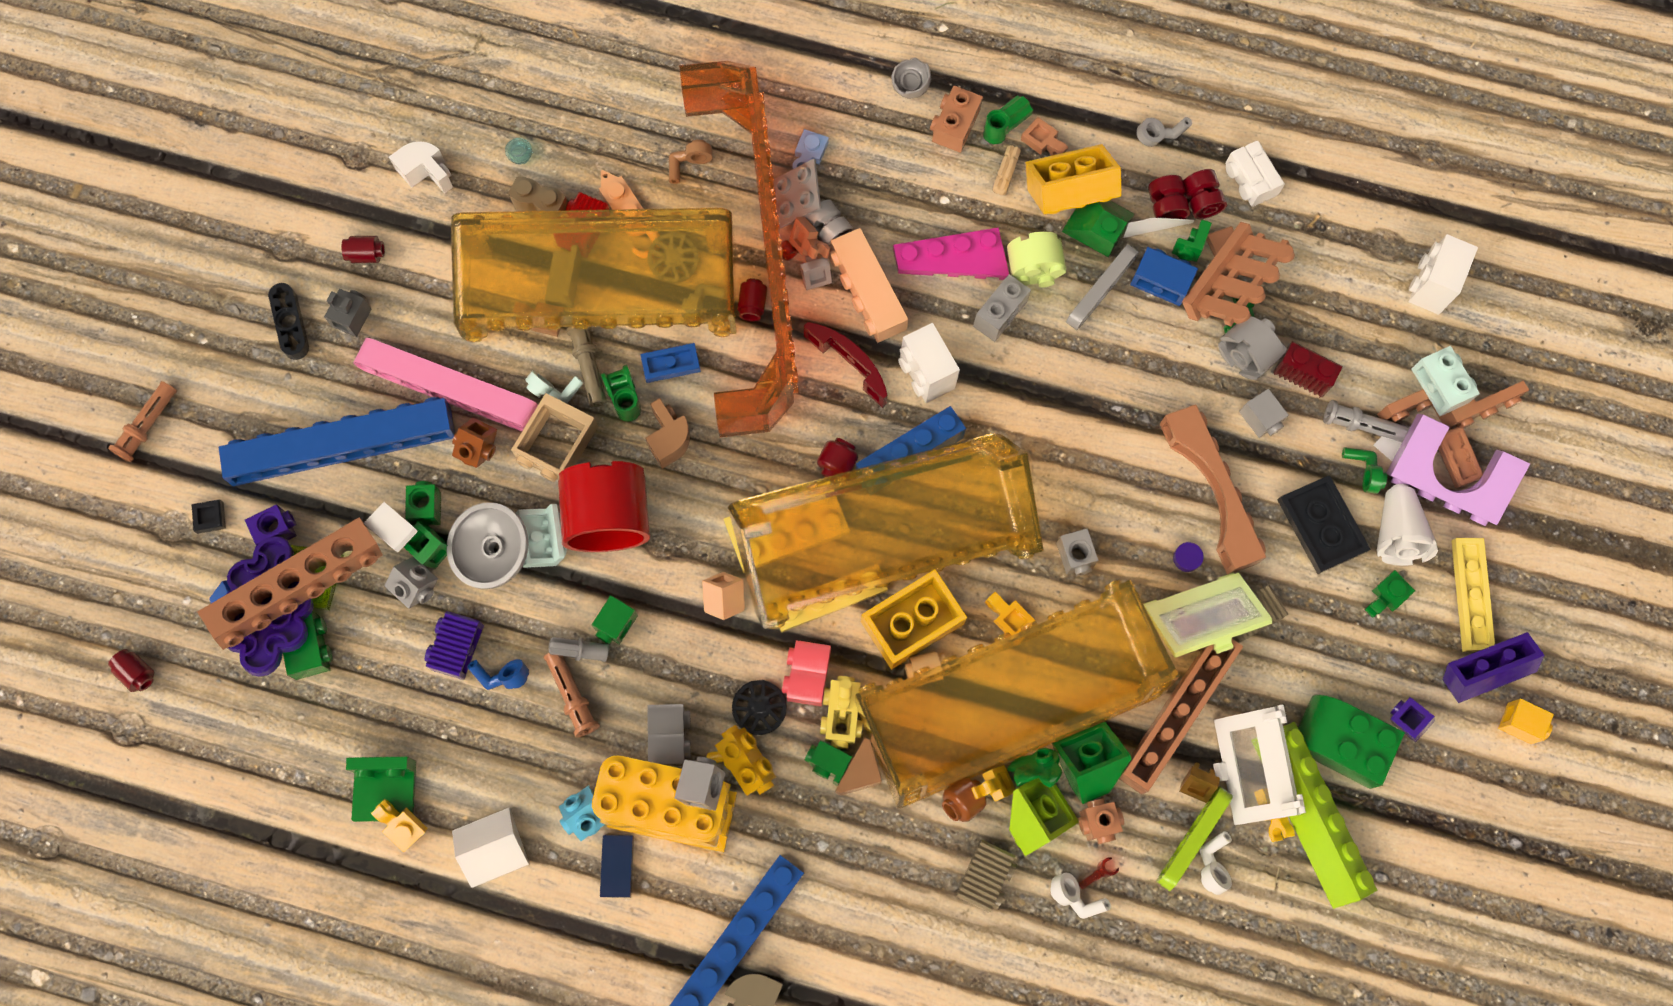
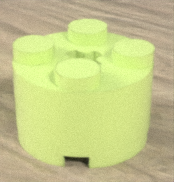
[1007,232,1066,287]

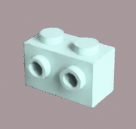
[1412,346,1480,416]

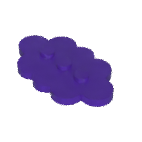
[226,536,314,677]

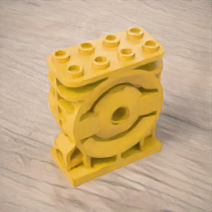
[592,756,737,853]

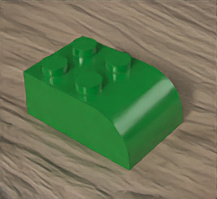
[1298,695,1405,789]

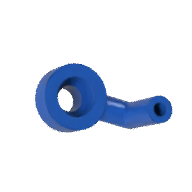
[467,659,529,690]

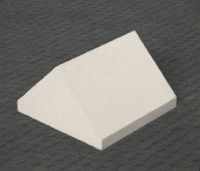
[452,808,530,888]

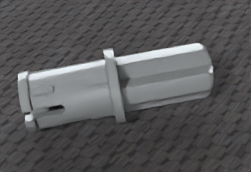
[548,637,609,662]

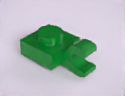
[1364,570,1415,618]

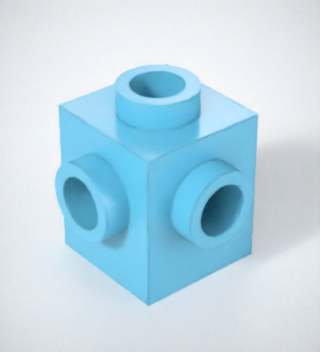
[559,785,605,841]

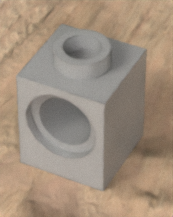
[1056,528,1099,576]
[674,757,725,811]

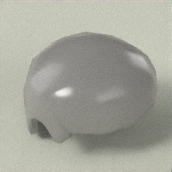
[891,58,931,99]

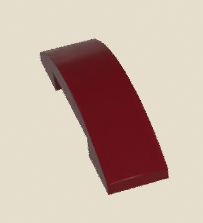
[804,322,888,408]

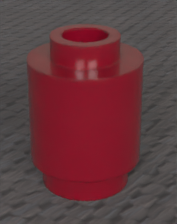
[341,236,385,264]
[737,278,767,321]
[108,649,155,692]

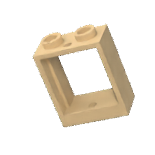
[511,393,598,482]

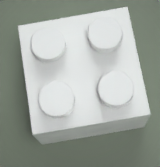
[1408,234,1478,315]
[898,323,960,403]

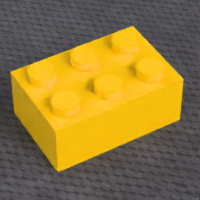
[1025,144,1122,215]
[860,569,967,670]

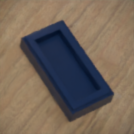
[600,835,634,898]

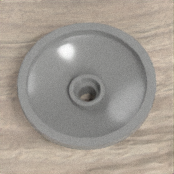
[447,502,529,589]

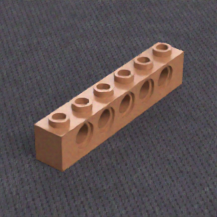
[197,517,383,650]

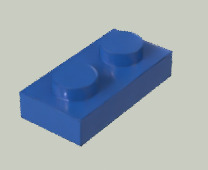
[640,343,701,383]

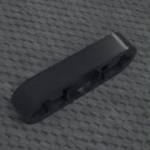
[268,283,309,360]

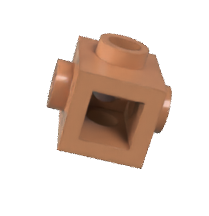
[1078,798,1125,844]

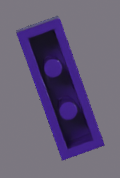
[1442,632,1545,703]

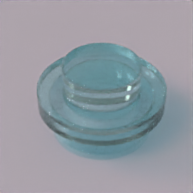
[505,138,532,165]

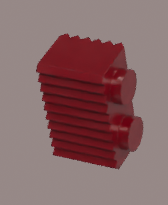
[1273,341,1343,398]

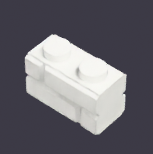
[1225,141,1285,207]

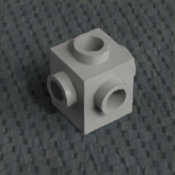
[385,557,438,609]

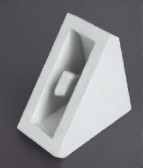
[364,502,418,553]

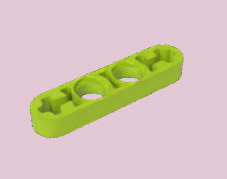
[1156,786,1233,891]

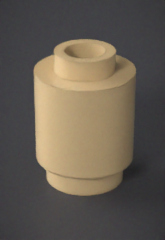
[905,651,949,686]

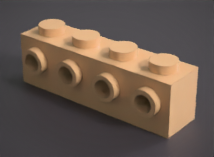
[828,228,909,343]

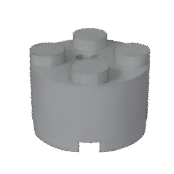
[1218,316,1287,380]

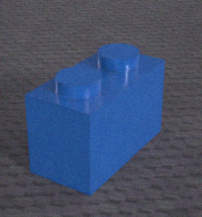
[1130,247,1198,306]

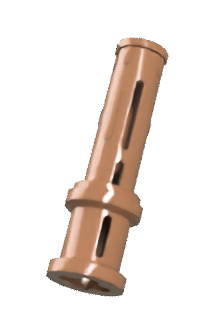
[108,381,177,462]
[544,653,600,737]

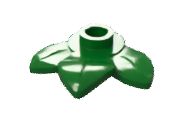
[1007,748,1062,788]

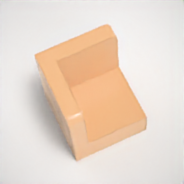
[702,572,745,620]

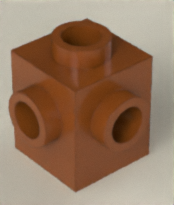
[452,418,498,468]

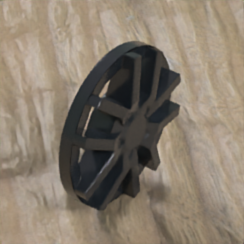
[732,680,787,735]

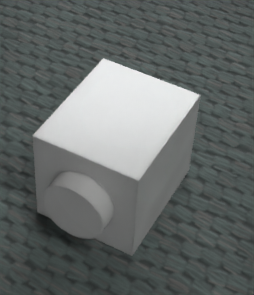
[1239,389,1289,438]

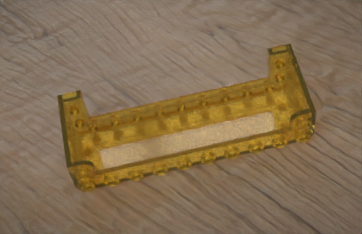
[451,208,736,342]
[728,434,1044,629]
[855,579,1180,809]

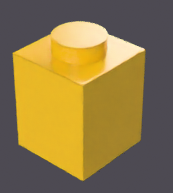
[1498,698,1554,744]

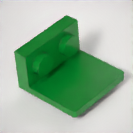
[346,757,416,822]

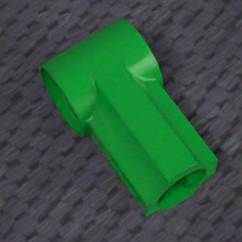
[983,95,1033,145]

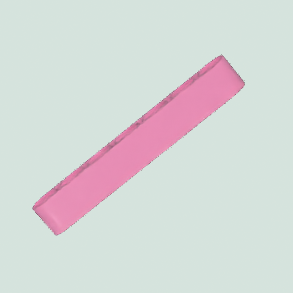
[353,338,538,431]

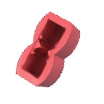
[782,640,831,707]

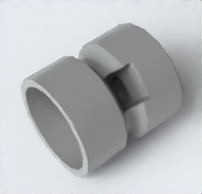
[806,199,854,249]

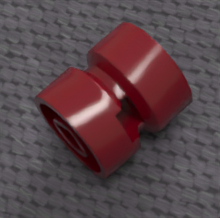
[1183,169,1227,220]
[1148,175,1190,219]

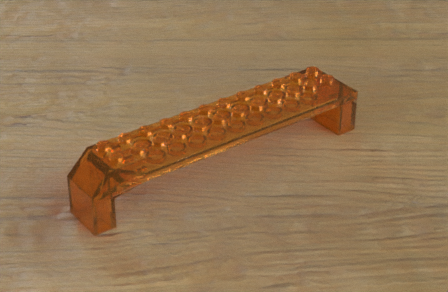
[679,61,799,437]

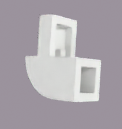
[389,142,453,193]

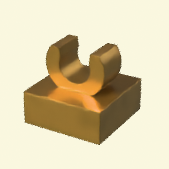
[1179,762,1220,803]

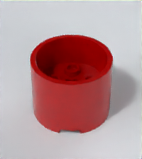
[558,461,650,552]

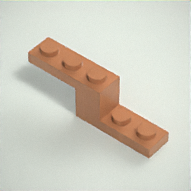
[1377,381,1529,430]

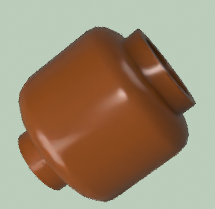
[942,777,987,822]

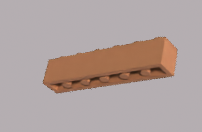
[1119,639,1243,795]

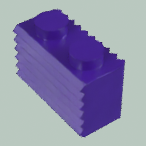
[424,611,484,680]

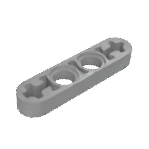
[1066,244,1139,330]

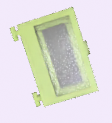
[1140,572,1272,658]

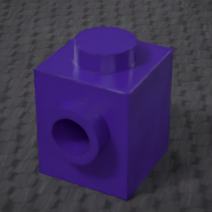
[1390,697,1435,743]

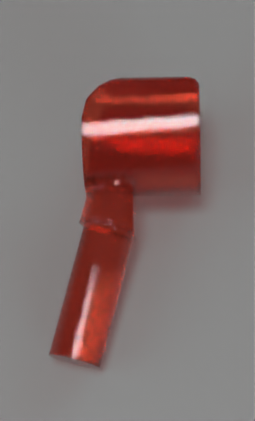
[777,240,799,261]
[1078,857,1119,890]

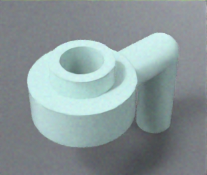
[525,370,584,403]

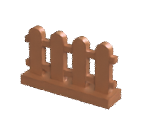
[1182,222,1295,326]

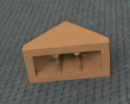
[835,738,882,796]

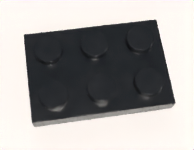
[1277,475,1371,574]

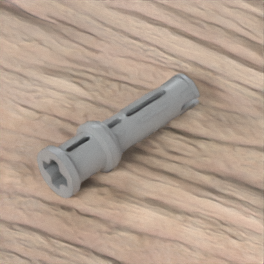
[1323,400,1410,442]

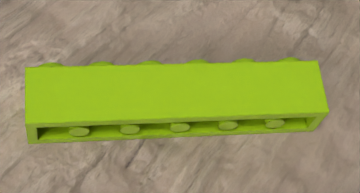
[1252,722,1378,909]

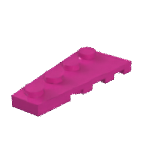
[893,228,1009,280]

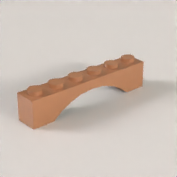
[1160,404,1266,574]

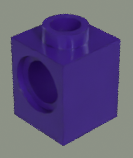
[245,504,297,545]

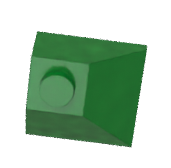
[1062,201,1135,258]
[1052,722,1132,804]

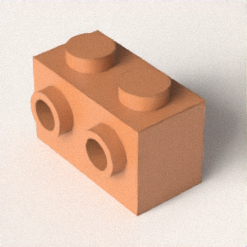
[930,85,983,153]

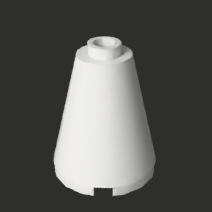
[1377,484,1438,566]

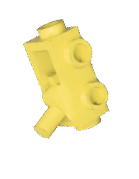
[820,676,866,749]

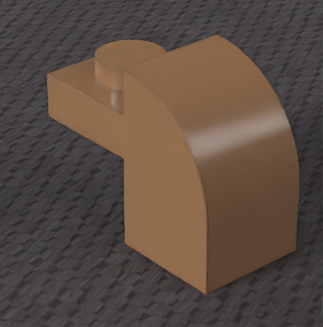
[645,398,690,469]

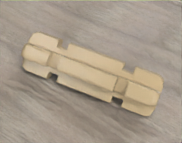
[993,145,1021,195]

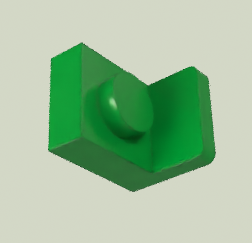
[1172,220,1212,262]

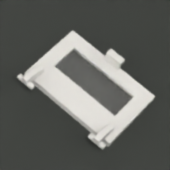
[1213,705,1306,825]

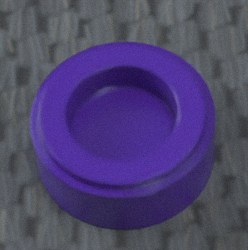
[1173,542,1204,572]

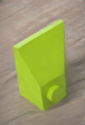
[1009,778,1079,856]

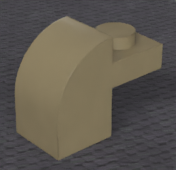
[725,974,783,1006]

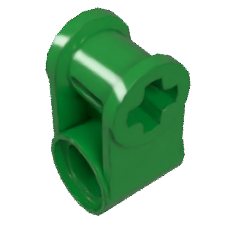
[601,365,641,422]

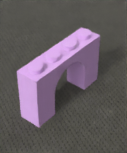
[1386,413,1530,526]

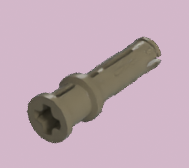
[566,322,607,407]

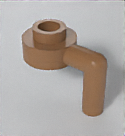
[669,139,712,184]

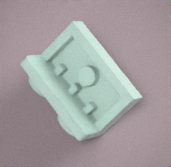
[516,504,567,568]

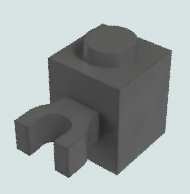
[324,288,372,337]

